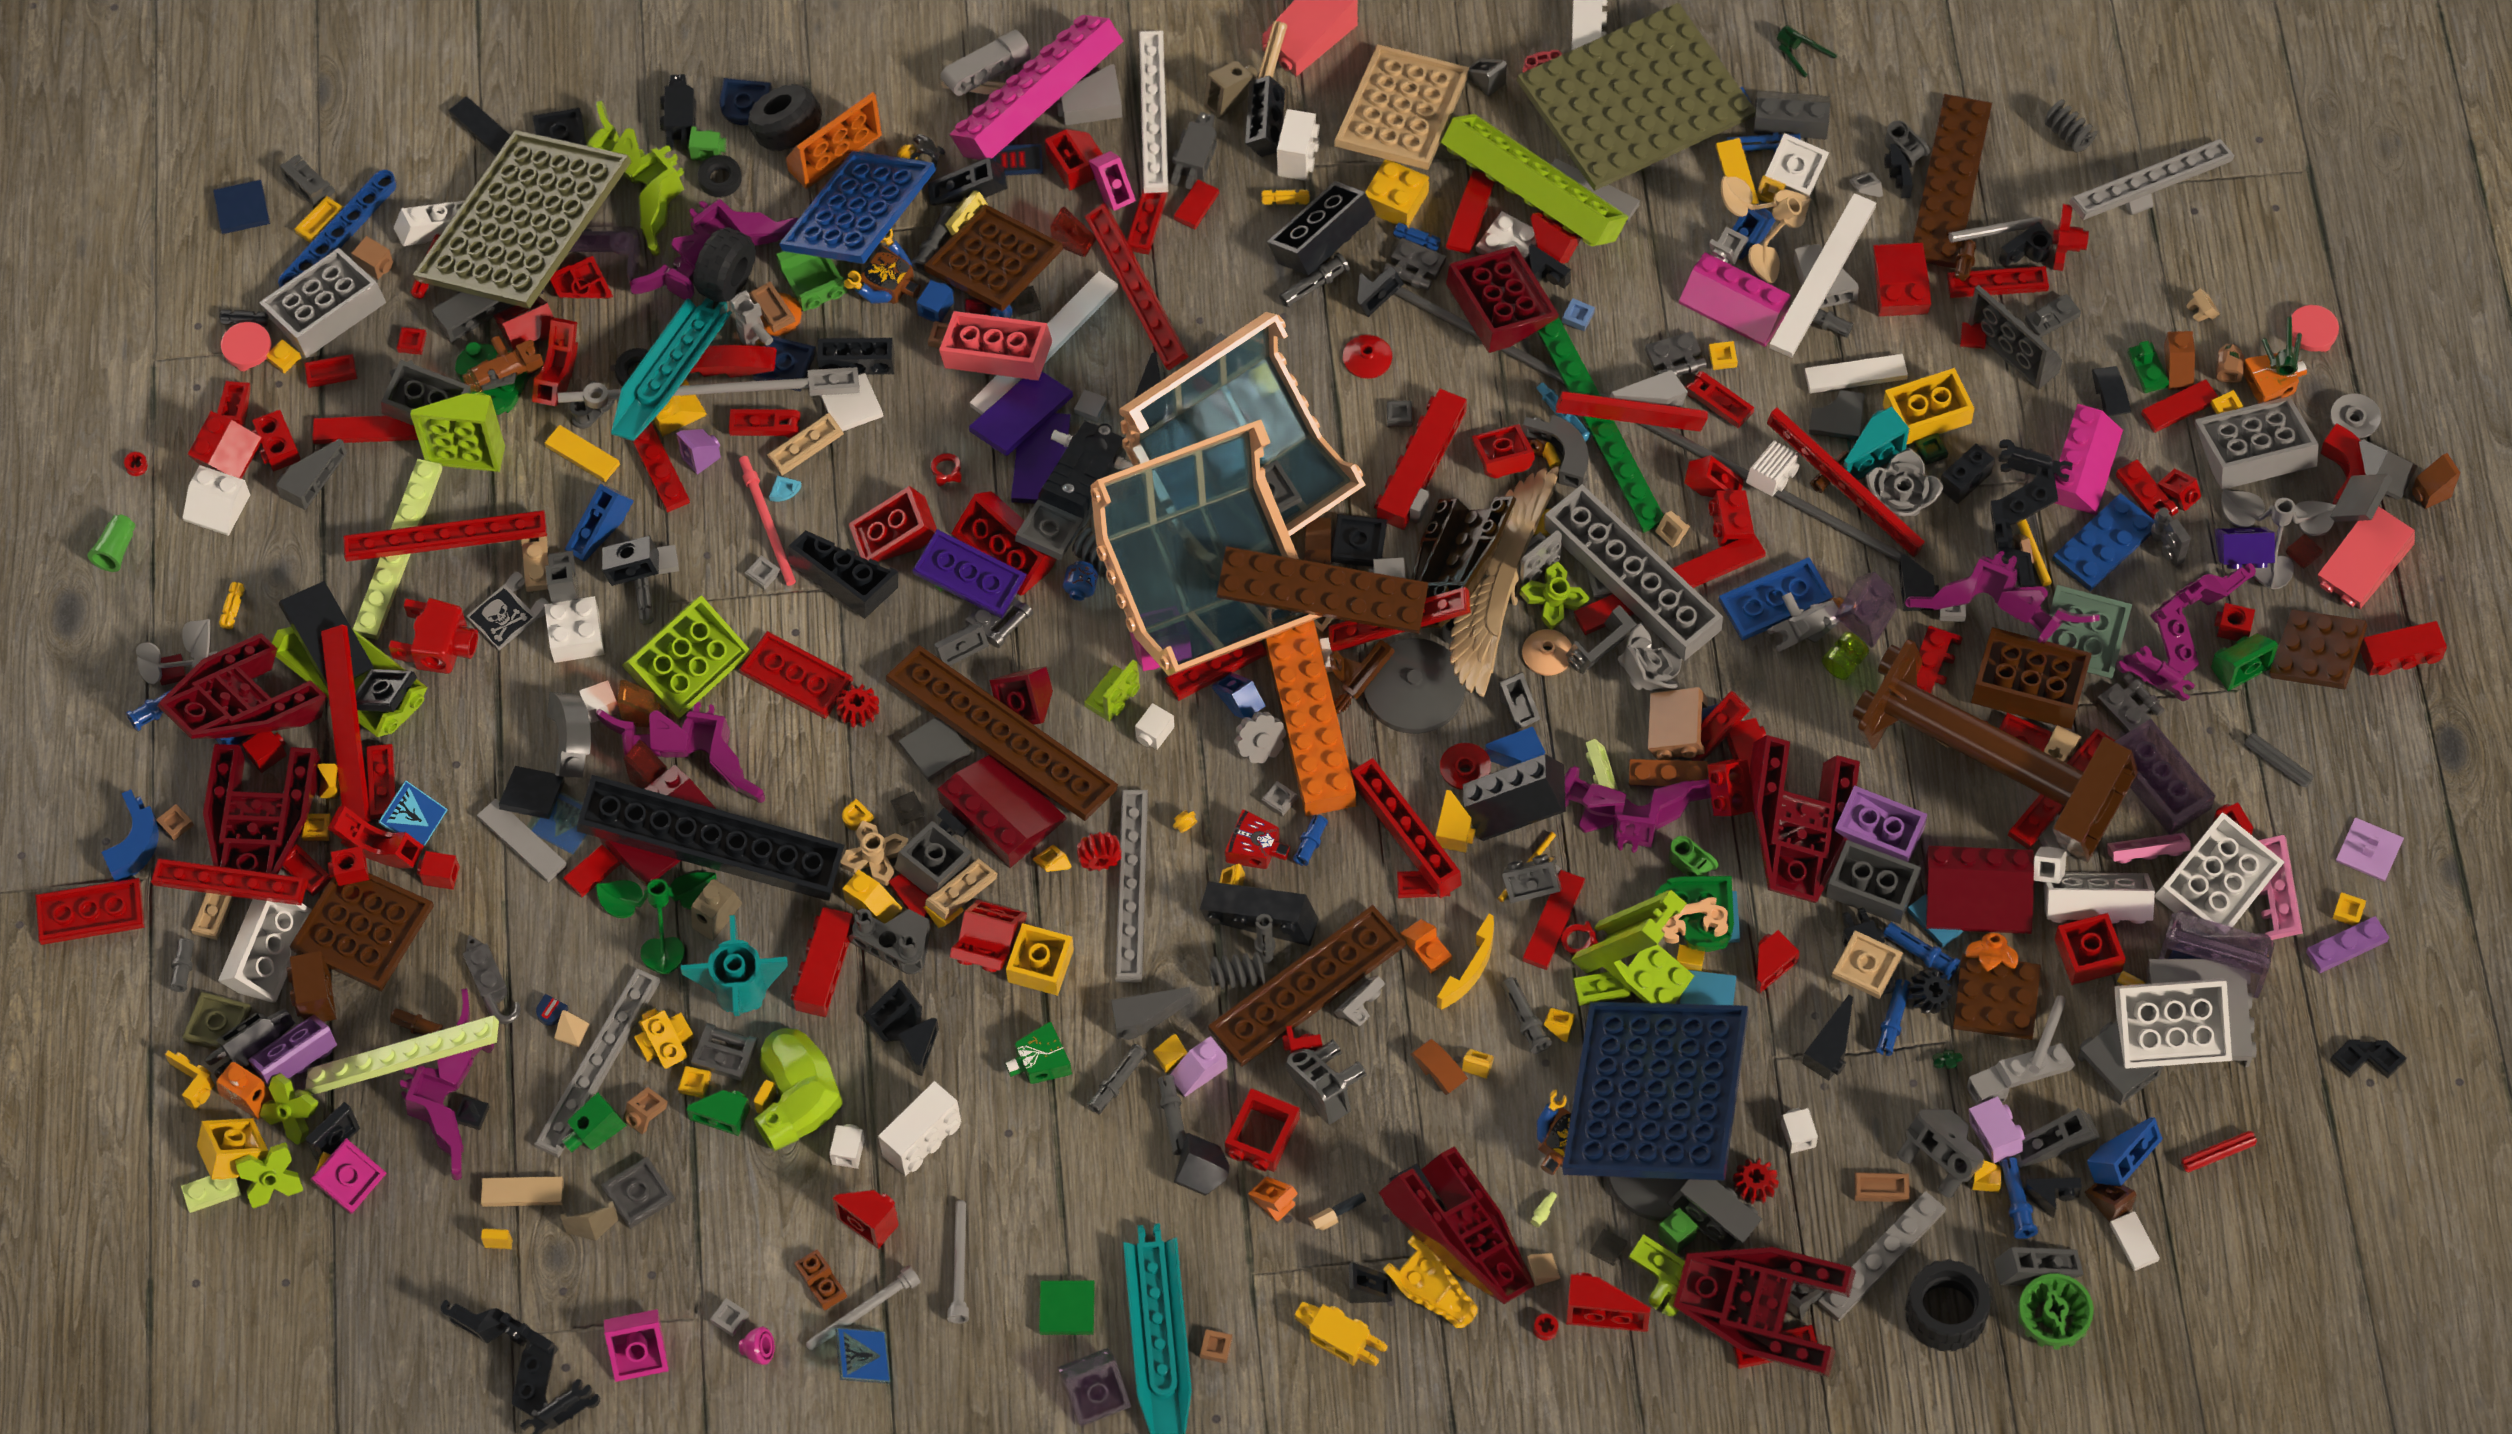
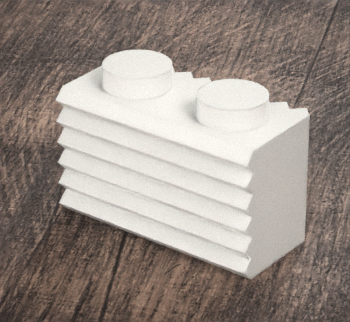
[1746,441,1800,497]

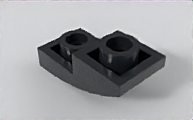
[1884,144,1913,198]
[2092,366,2131,416]

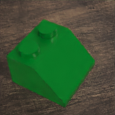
[2211,633,2278,691]

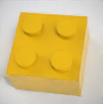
[1365,159,1429,227]
[1006,923,1074,996]

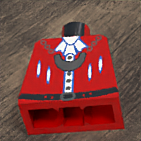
[1225,809,1290,869]

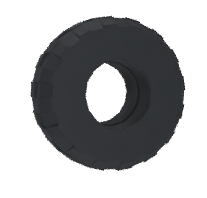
[748,84,822,151]
[693,227,756,302]

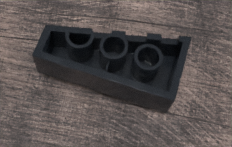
[789,530,899,619]
[1200,881,1318,946]

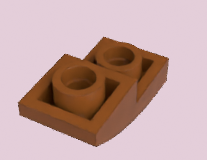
[1411,1038,1468,1095]
[794,1249,847,1311]

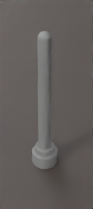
[947,1200,969,1324]
[806,1265,921,1350]

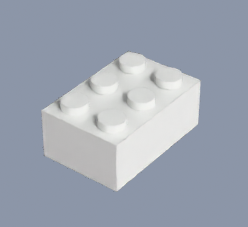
[878,1081,961,1176]

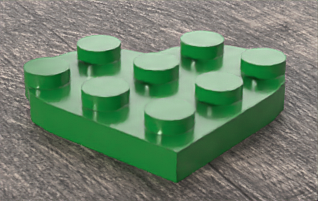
[455,342,532,415]
[1655,876,1734,952]

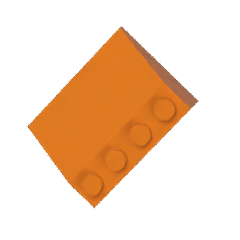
[786,92,882,189]

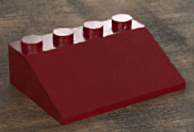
[1446,246,1559,353]
[937,755,1067,868]
[599,765,716,886]
[1925,845,2034,934]

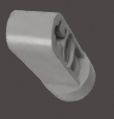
[940,30,1031,96]

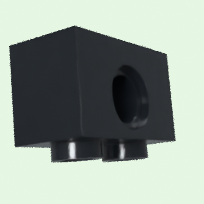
[1940,444,1995,505]
[602,536,659,586]

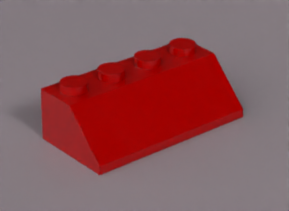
[951,491,1057,596]

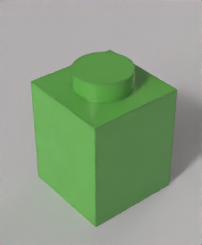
[1658,1208,1698,1255]

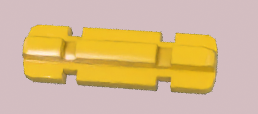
[1262,190,1309,205]
[219,582,245,630]

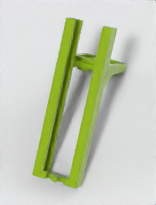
[1571,890,1695,1004]

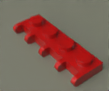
[1917,625,1963,693]

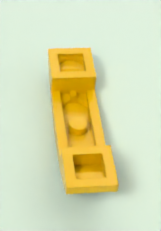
[1437,914,1494,1010]

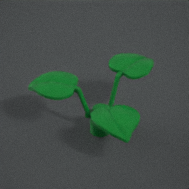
[596,872,717,974]

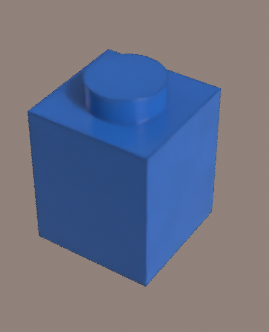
[916,280,954,322]

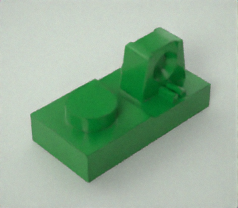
[2127,341,2169,394]

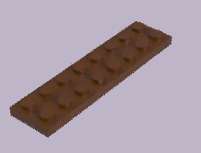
[1912,94,1992,269]
[1217,546,1428,634]
[1208,905,1406,1067]

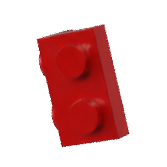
[1708,490,1754,546]

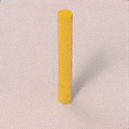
[2017,519,2052,587]

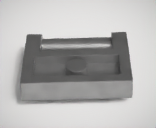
[966,597,1033,648]
[691,1023,758,1081]

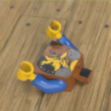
[844,229,921,304]
[1537,1090,1571,1175]

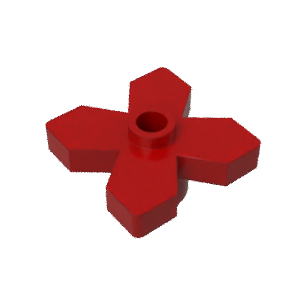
[2052,204,2089,271]

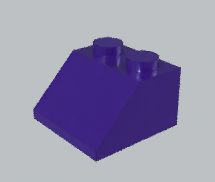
[2214,527,2275,569]

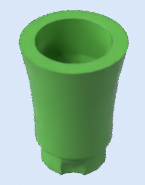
[87,514,136,572]

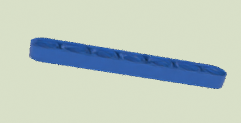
[278,170,396,288]

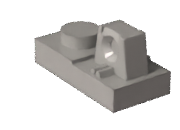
[1333,976,1385,1027]

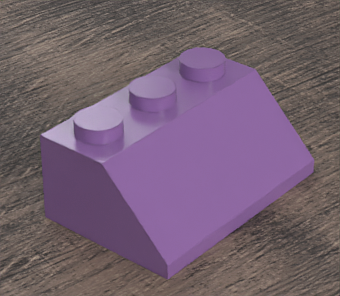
[248,1015,337,1089]

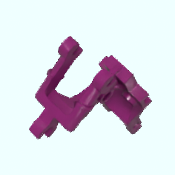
[2116,563,2256,701]

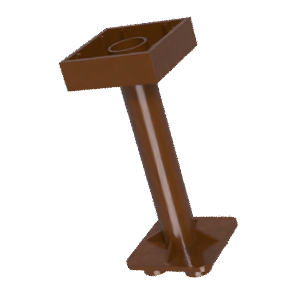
[1852,639,2138,863]

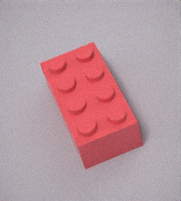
[939,311,1052,381]

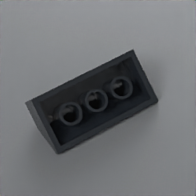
[1463,754,1566,841]

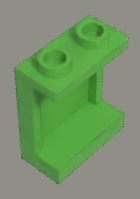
[776,251,848,312]

